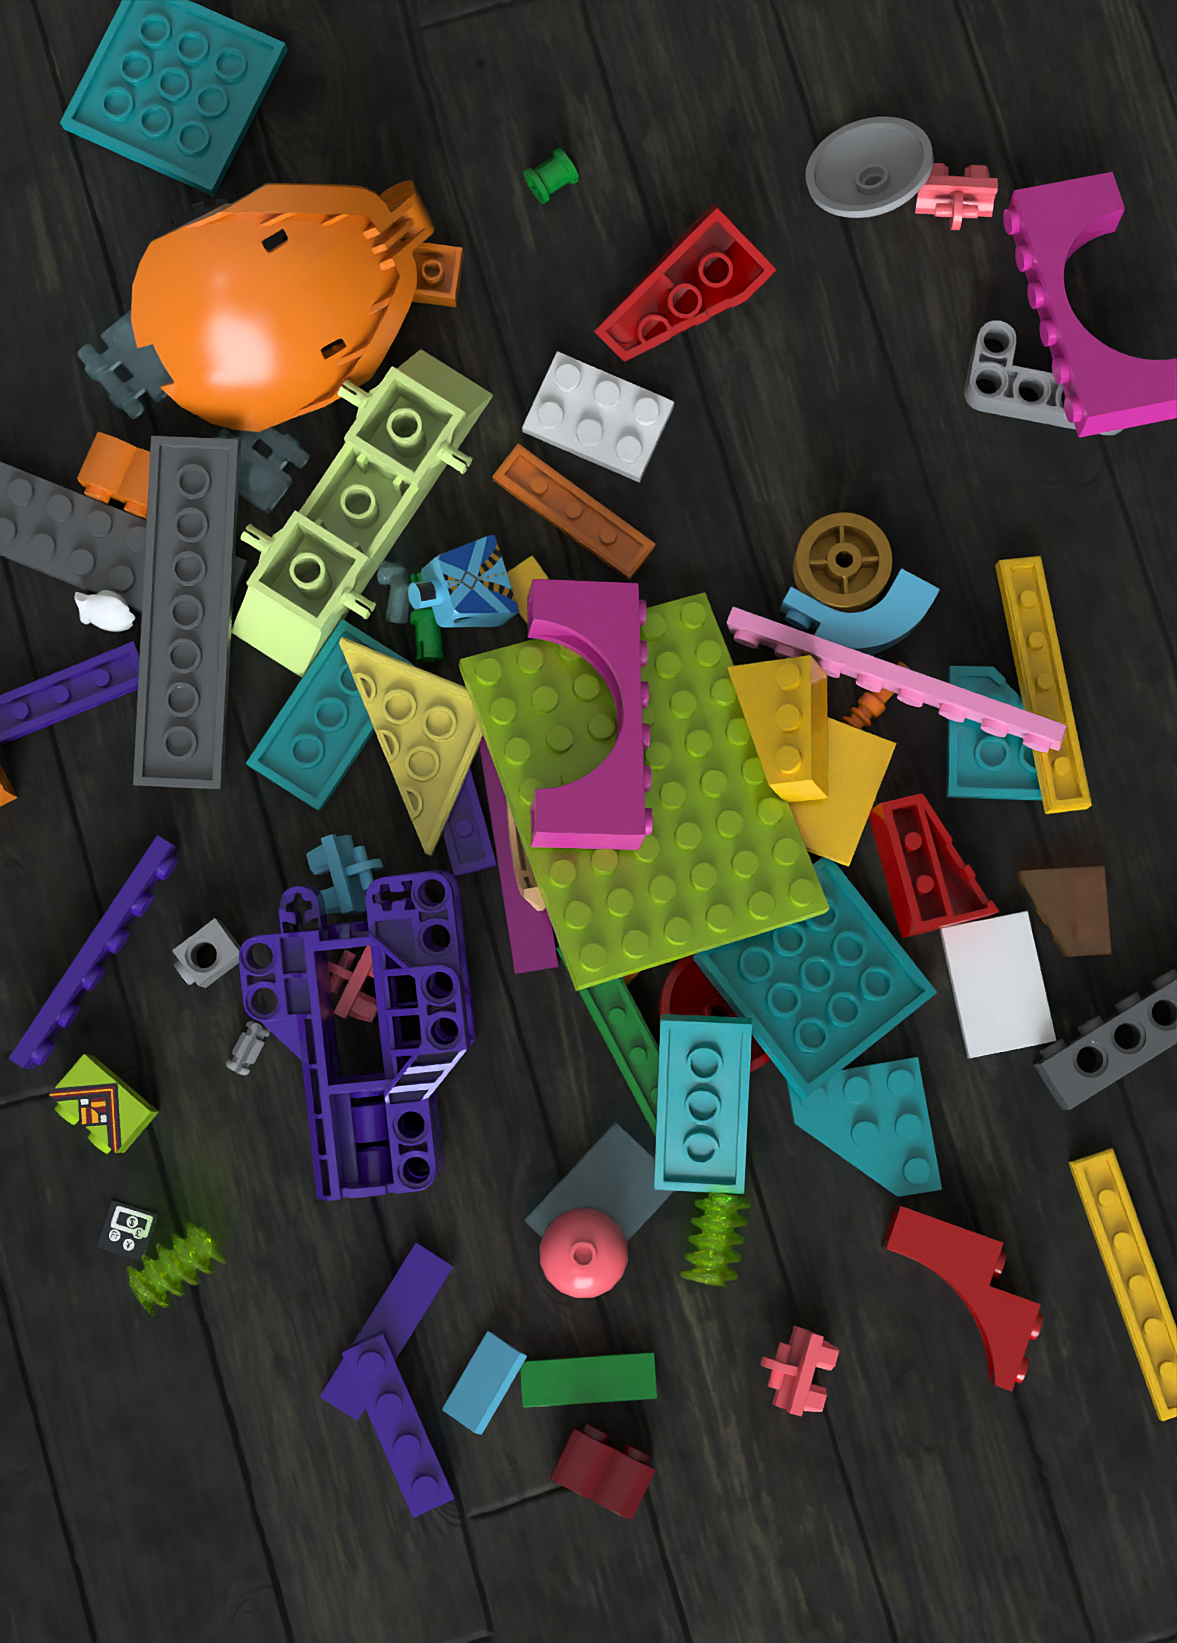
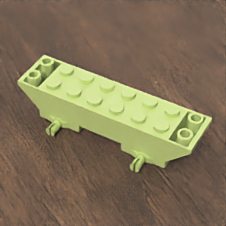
[231,349,493,678]

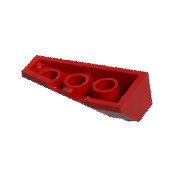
[594,203,777,362]

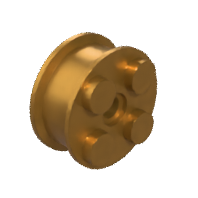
[793,513,892,613]

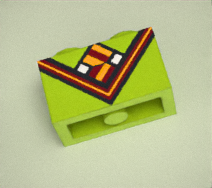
[49,1054,159,1154]

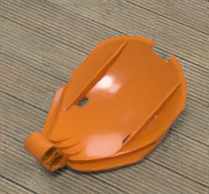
[131,180,435,432]

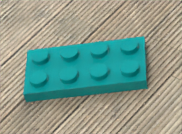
[246,619,415,812]
[654,1014,752,1194]

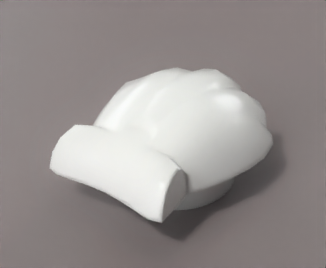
[74,590,135,632]

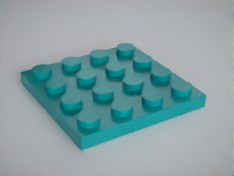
[60,0,288,197]
[692,857,937,1100]

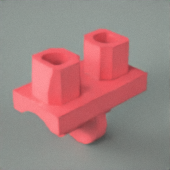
[915,163,998,230]
[328,945,378,1023]
[760,1326,839,1417]

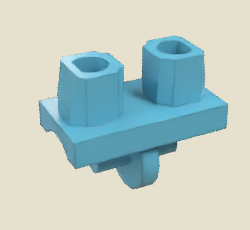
[307,834,383,914]

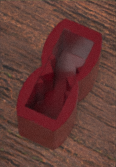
[550,1423,656,1520]

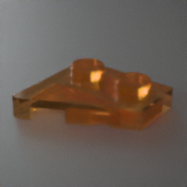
[1017,866,1111,957]

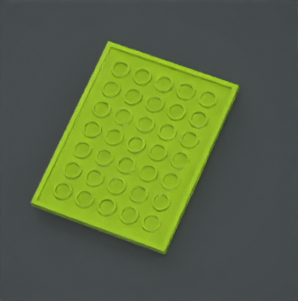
[459,592,830,991]

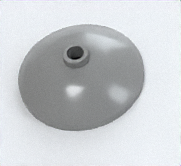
[806,117,934,218]

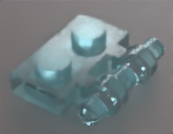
[77,310,173,419]
[216,427,310,515]

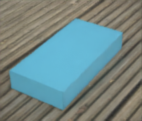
[442,1331,527,1435]

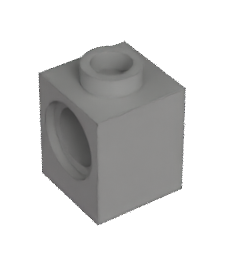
[172,918,241,988]

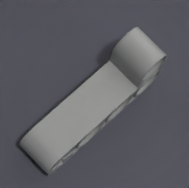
[964,320,1123,435]

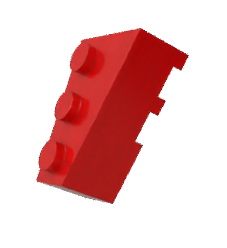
[868,793,999,938]

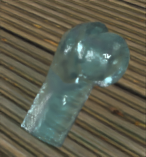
[377,561,410,623]

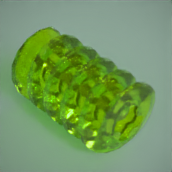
[680,1192,752,1287]
[126,1221,228,1317]

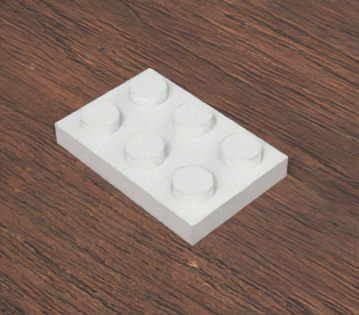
[522,351,674,483]

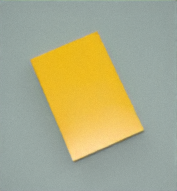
[788,717,896,867]

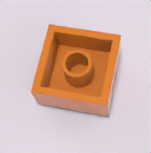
[412,242,464,307]

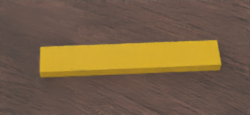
[995,556,1092,814]
[1068,1148,1177,1421]

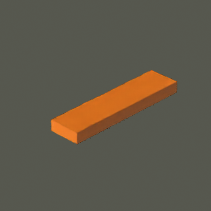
[492,444,655,581]

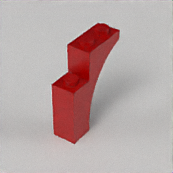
[881,1205,1043,1391]

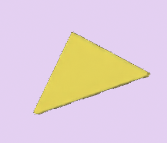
[339,637,483,857]

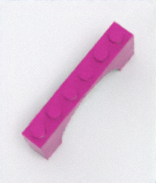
[1003,172,1177,438]
[527,579,653,850]

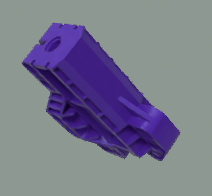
[238,870,478,1201]

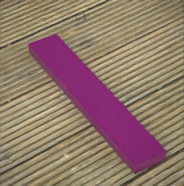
[480,735,559,974]

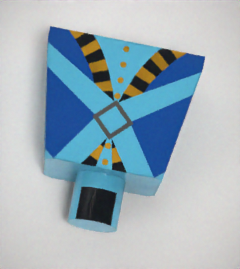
[408,535,519,627]

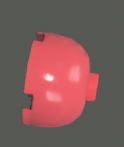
[539,1208,628,1298]

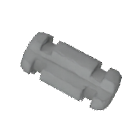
[226,1021,270,1075]

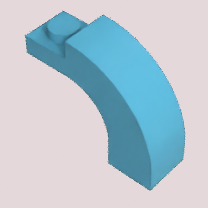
[780,568,940,655]

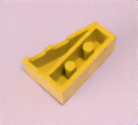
[727,655,828,803]

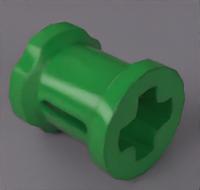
[523,148,579,204]

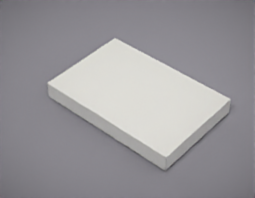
[940,911,1056,1059]

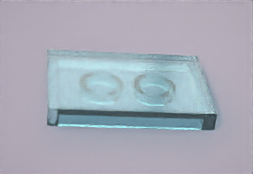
[525,1123,674,1241]

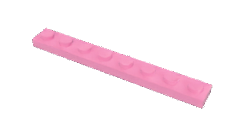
[726,607,1067,753]

